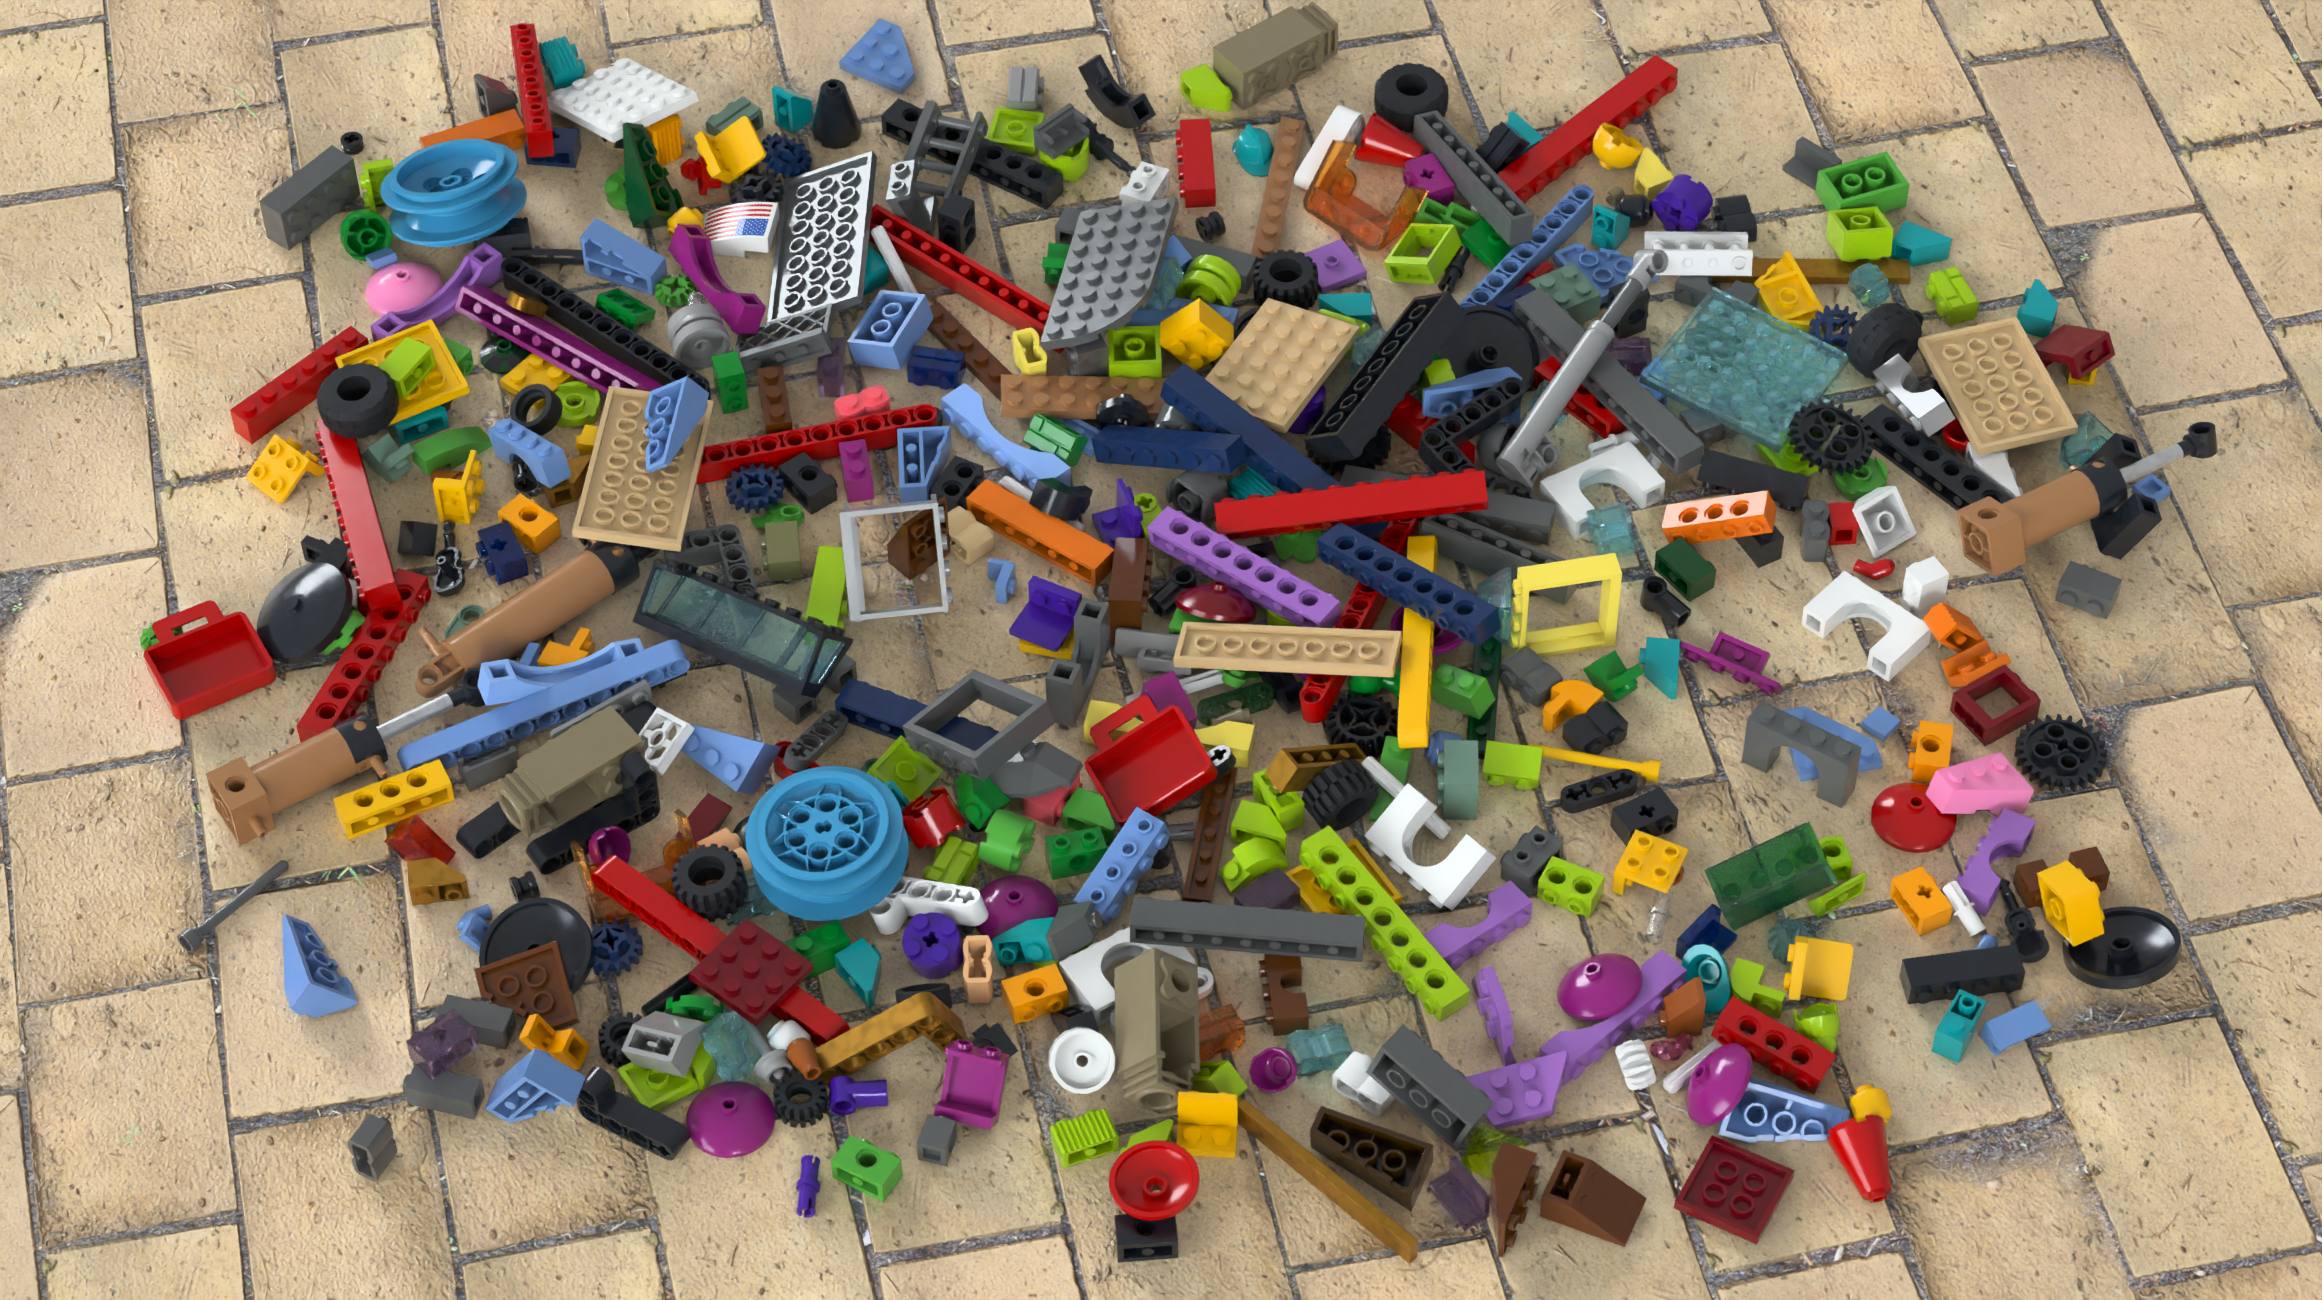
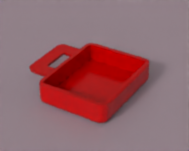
[144,601,276,720]
[1085,695,1218,829]

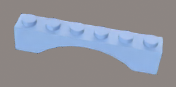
[941,383,1071,491]
[477,638,644,706]

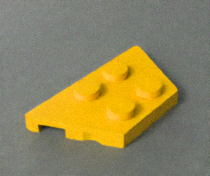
[1753,251,1824,333]

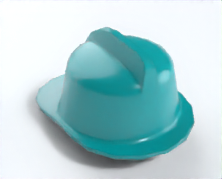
[1232,124,1274,177]
[1682,944,1731,1014]

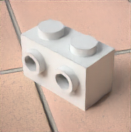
[1119,161,1170,205]
[1900,556,1949,619]

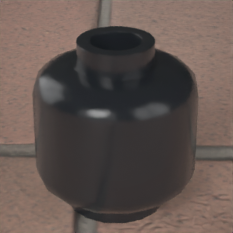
[1615,194,1654,228]

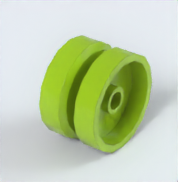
[1176,255,1241,307]

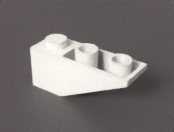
[1964,442,2023,498]

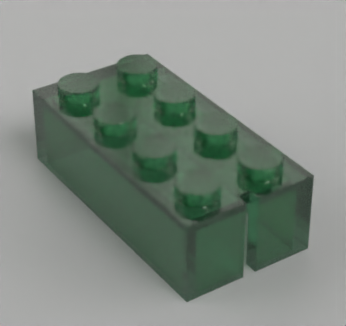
[1704,821,1838,931]

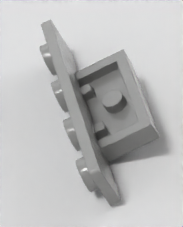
[1114,627,1193,677]
[550,679,653,739]

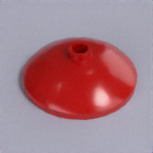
[1871,782,1957,853]
[1109,1140,1200,1221]

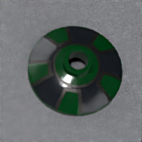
[480,335,532,374]

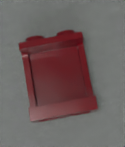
[2033,324,2115,380]

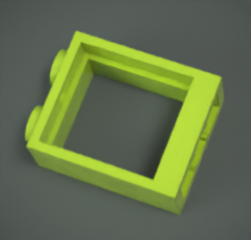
[1384,223,1462,284]

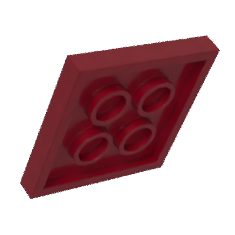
[689,918,813,1027]
[1674,1135,1795,1244]

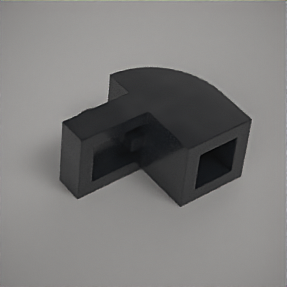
[1029,478,1093,521]
[301,535,351,579]

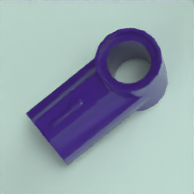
[829,1076,888,1116]

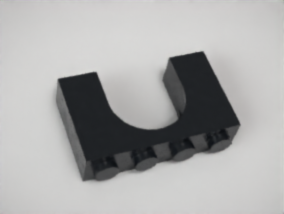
[2082,433,2162,560]

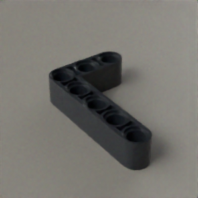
[1418,377,1525,474]
[526,751,660,875]

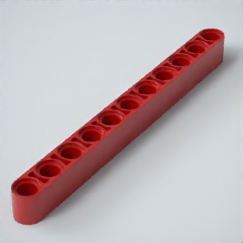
[696,404,938,485]
[1299,518,1420,723]
[590,855,851,1047]

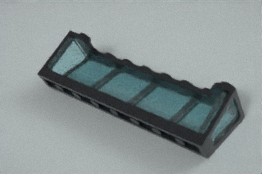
[632,559,854,698]

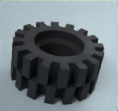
[598,1012,642,1068]
[773,1071,828,1128]

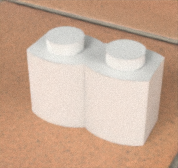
[1332,1051,1396,1117]

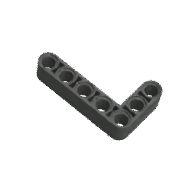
[664,524,765,639]

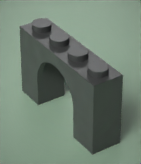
[1045,597,1110,728]
[1742,701,1862,808]
[403,994,517,1120]

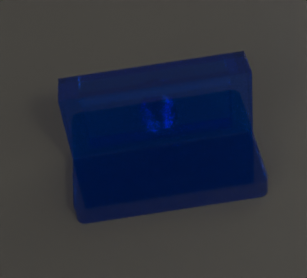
[1675,903,1737,961]

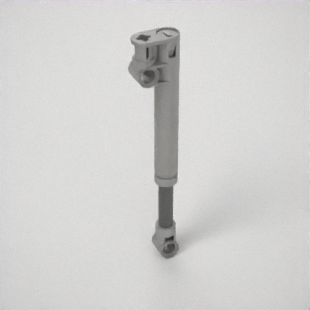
[1495,249,1668,490]

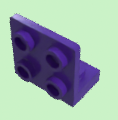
[1092,478,1143,549]
[1009,575,1082,652]

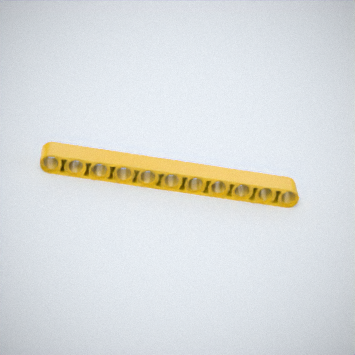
[1398,535,1438,749]

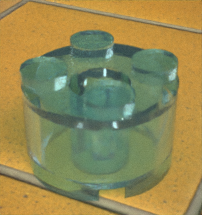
[1586,502,1638,558]

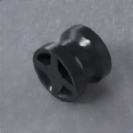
[1195,211,1226,242]
[509,870,540,903]

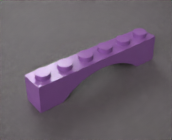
[370,242,503,342]
[1539,950,1687,1086]

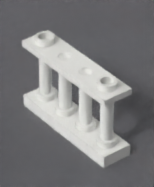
[1644,231,1753,276]

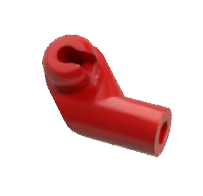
[1853,558,1895,580]

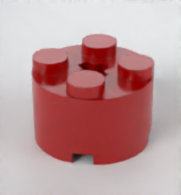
[901,787,966,849]

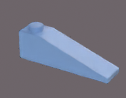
[645,376,709,473]
[282,914,358,1018]
[1718,1077,1850,1143]

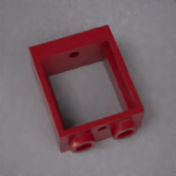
[1950,665,2041,746]

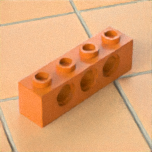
[1662,490,1777,544]

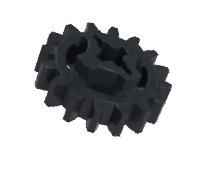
[728,170,785,204]

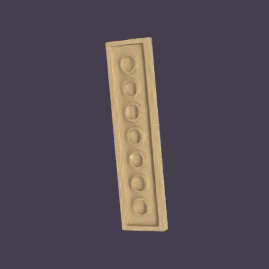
[1173,622,1402,677]

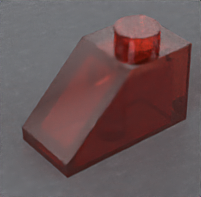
[384,814,456,864]

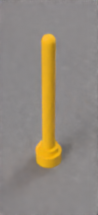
[1527,743,1661,783]

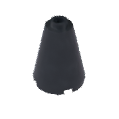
[812,79,862,149]

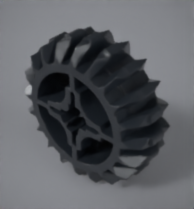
[1325,692,1398,759]

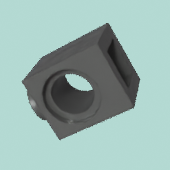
[917,1114,957,1166]

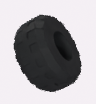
[1374,63,1449,133]
[1846,303,1922,379]
[317,363,399,439]

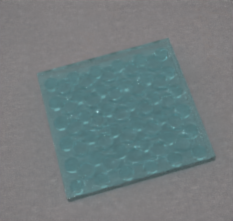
[1639,287,1849,453]

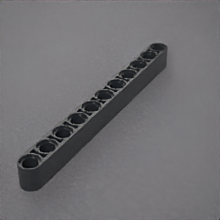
[501,257,711,400]

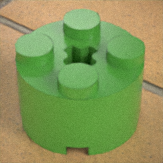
[978,808,1037,875]

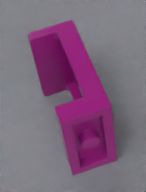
[934,1040,1010,1130]

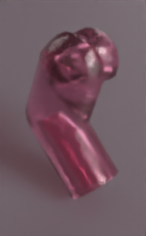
[1650,1032,1693,1061]

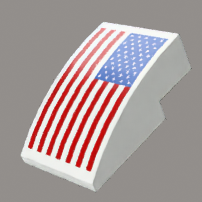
[703,202,779,257]

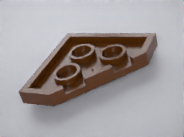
[474,941,580,1031]

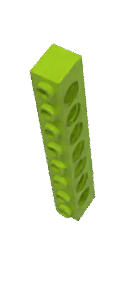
[1299,826,1470,1022]

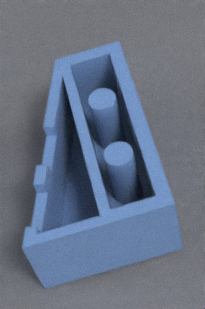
[580,217,668,296]
[897,426,952,503]
[681,724,782,795]
[485,1048,586,1123]

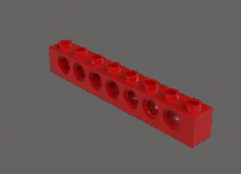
[510,23,554,158]
[297,568,432,743]

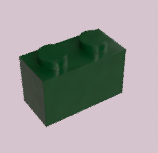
[1654,537,1716,602]

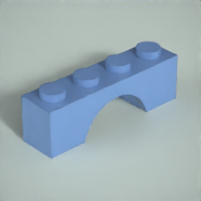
[487,418,572,488]

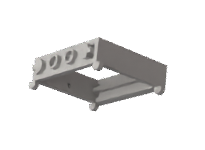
[839,494,953,622]

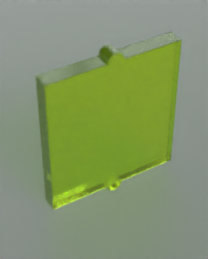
[1460,1125,1525,1178]

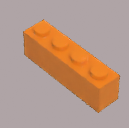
[420,108,526,150]

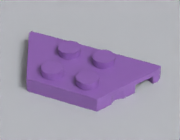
[1472,966,1516,1067]
[1466,1050,1570,1130]

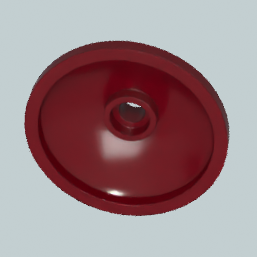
[1175,581,1257,622]

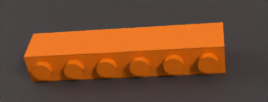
[966,479,1114,587]

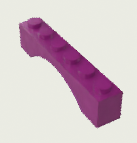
[668,224,766,335]

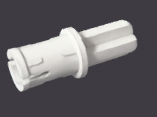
[1588,430,1641,457]
[1942,881,1986,937]

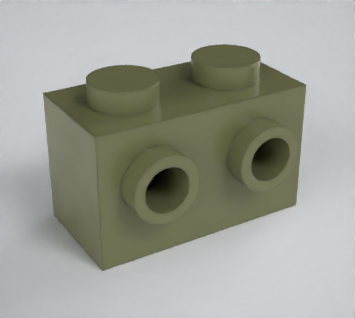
[760,520,802,581]

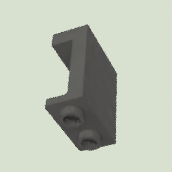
[886,160,939,237]

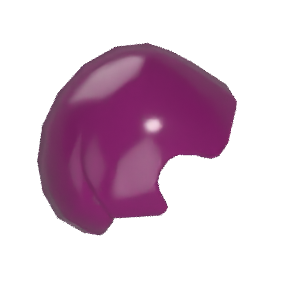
[588,826,631,867]
[1249,1047,1298,1093]

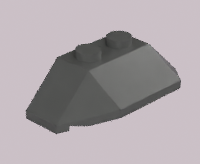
[988,742,1083,798]

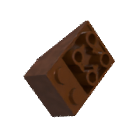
[887,496,950,580]
[1490,1142,1540,1258]
[1540,1150,1647,1247]

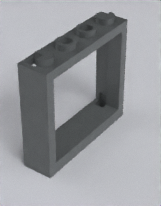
[902,670,1055,781]

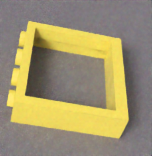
[1509,553,1622,657]

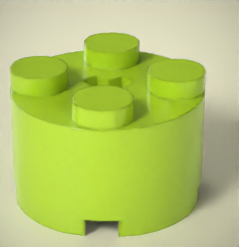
[1039,136,1090,182]

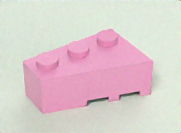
[1926,752,2034,814]

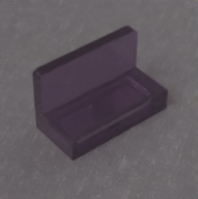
[1429,1156,1490,1231]

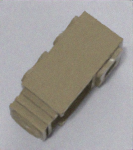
[1213,2,1338,110]
[497,705,645,838]
[1114,948,1200,1114]

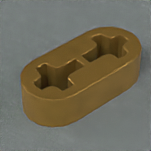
[506,291,549,318]

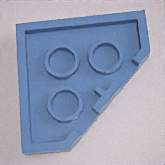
[839,19,915,94]
[1553,243,1660,305]
[1782,707,1883,782]

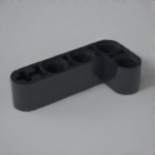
[576,1067,691,1160]

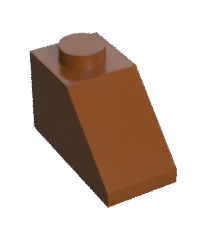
[1658,977,1706,1039]

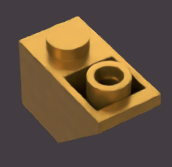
[541,454,591,509]
[407,858,470,905]

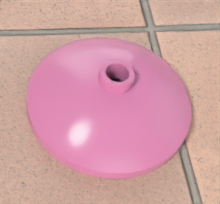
[366,261,443,316]

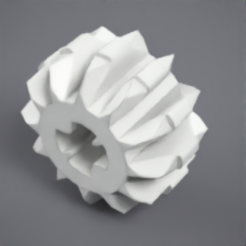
[1615,1039,1656,1091]

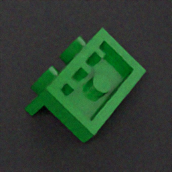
[595,288,656,332]

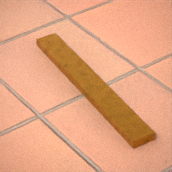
[1711,258,1911,284]
[1238,1099,1418,1264]

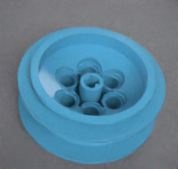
[380,139,527,247]
[745,766,909,921]

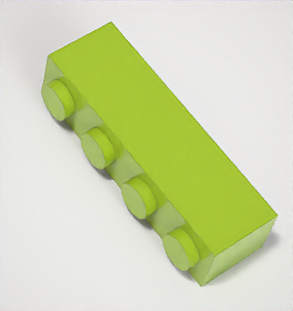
[804,546,849,647]

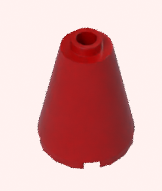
[1354,112,1427,168]
[1826,1115,1891,1203]

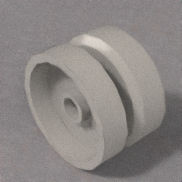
[666,304,731,370]

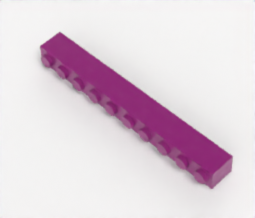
[454,285,664,394]

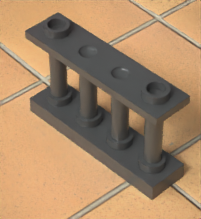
[903,100,988,201]

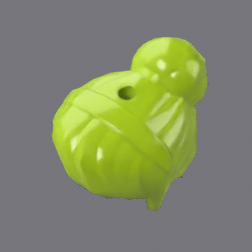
[1793,1002,1840,1053]

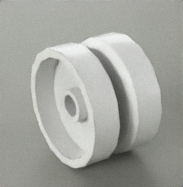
[1048,1027,1115,1094]

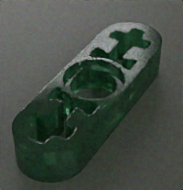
[1197,682,1274,726]

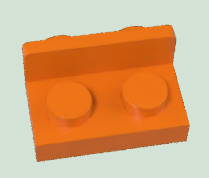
[1941,640,2011,687]

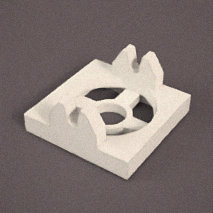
[638,707,695,776]

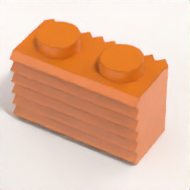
[1923,602,1984,653]

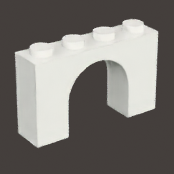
[1539,441,1666,540]
[1801,571,1931,682]
[1364,783,1496,911]
[1059,927,1195,1026]

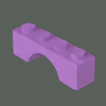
[1956,807,2036,917]
[1424,880,1533,971]

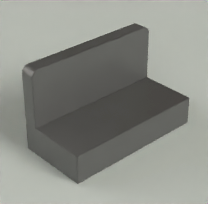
[1782,136,1842,190]

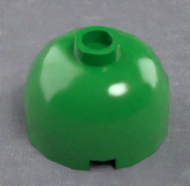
[339,209,392,262]

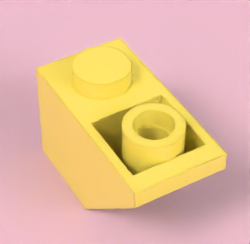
[1633,147,1674,202]

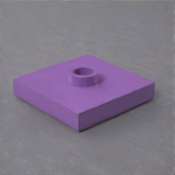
[1305,239,1367,294]

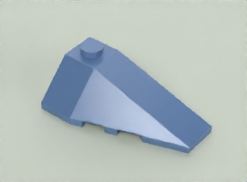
[1422,367,1522,425]

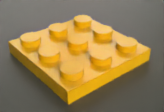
[1283,838,1402,915]

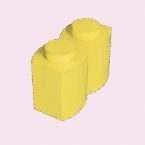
[1013,328,1048,375]

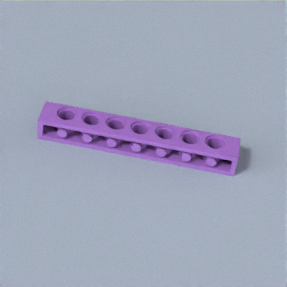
[1147,506,1341,628]

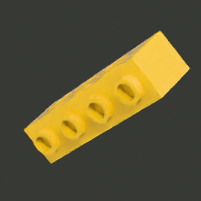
[333,759,455,840]

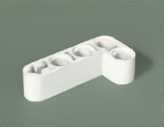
[1294,105,1366,194]
[869,876,988,935]

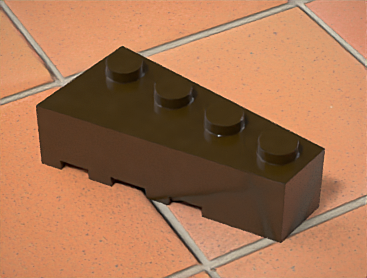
[1310,1106,1433,1212]

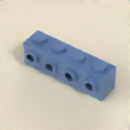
[1074,807,1170,926]

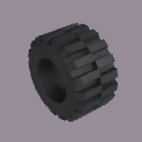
[1254,249,1318,310]
[1302,759,1379,831]
[671,844,748,922]

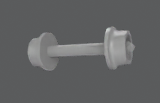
[725,1006,793,1085]

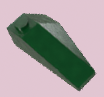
[623,122,684,229]

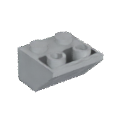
[621,1011,708,1077]

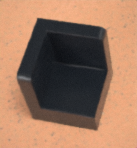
[398,521,438,556]

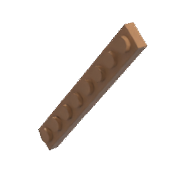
[1251,116,1306,262]

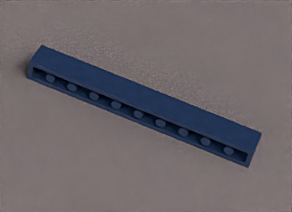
[1160,363,1390,543]

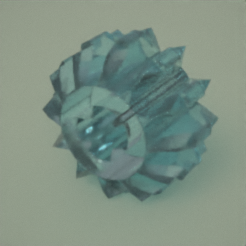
[1848,263,1891,309]
[1767,916,1817,965]

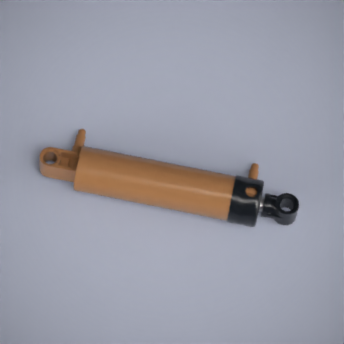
[415,539,660,698]

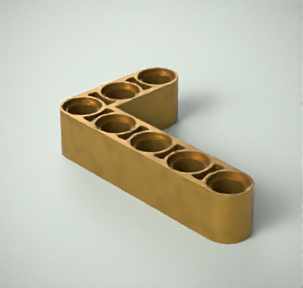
[815,992,968,1086]

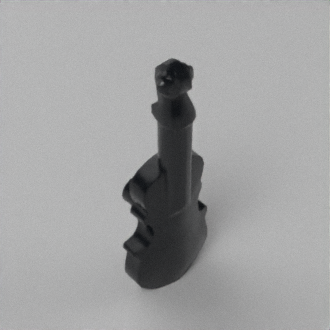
[1080,117,1136,177]
[433,520,466,596]
[1999,878,2050,963]

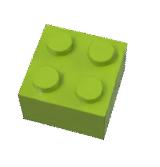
[1826,206,1894,262]
[1108,325,1162,378]

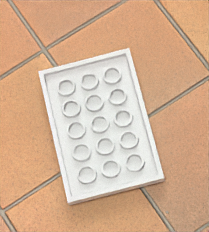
[547,58,699,143]

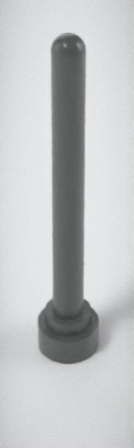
[177,860,289,953]

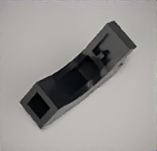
[1078,54,1156,128]

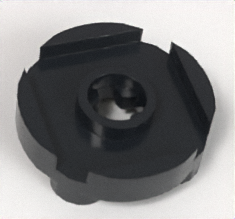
[1096,393,1148,431]

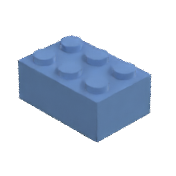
[847,290,934,370]

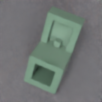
[362,434,414,482]

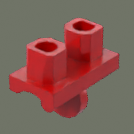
[680,154,722,195]

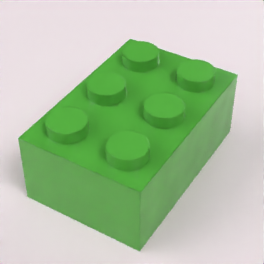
[1815,151,1910,213]

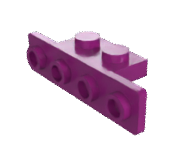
[1679,632,1783,695]

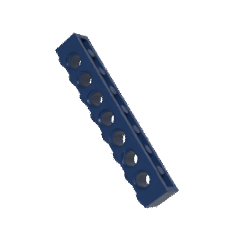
[1317,522,1501,647]

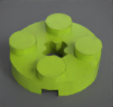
[555,381,601,428]

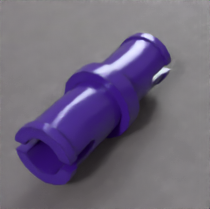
[796,1155,821,1217]

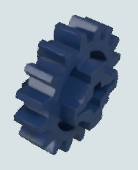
[761,133,813,179]
[1807,304,1859,361]
[725,463,784,514]
[591,919,643,977]

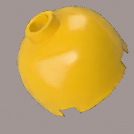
[1593,123,1644,170]

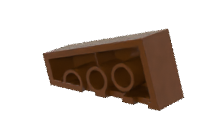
[1108,537,1153,645]

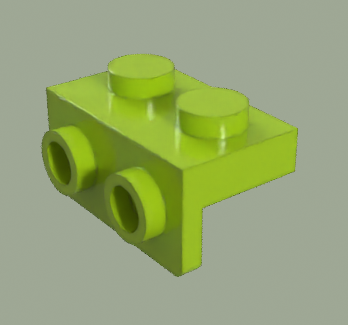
[359,158,394,211]

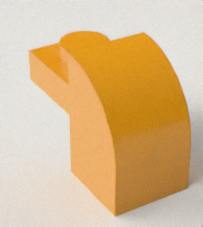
[537,627,595,667]
[1542,680,1604,733]
[519,1014,590,1070]

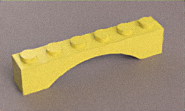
[1084,700,1255,768]

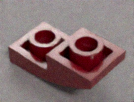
[675,793,733,850]

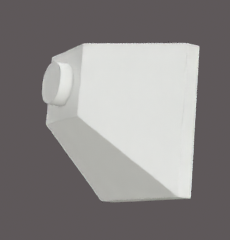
[1852,486,1917,558]

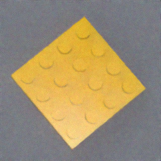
[335,319,471,426]

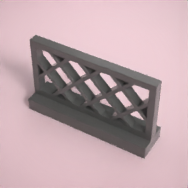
[735,303,835,379]

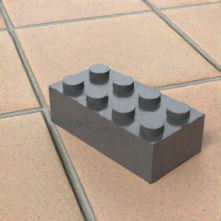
[259,145,360,251]
[1366,1024,1494,1151]

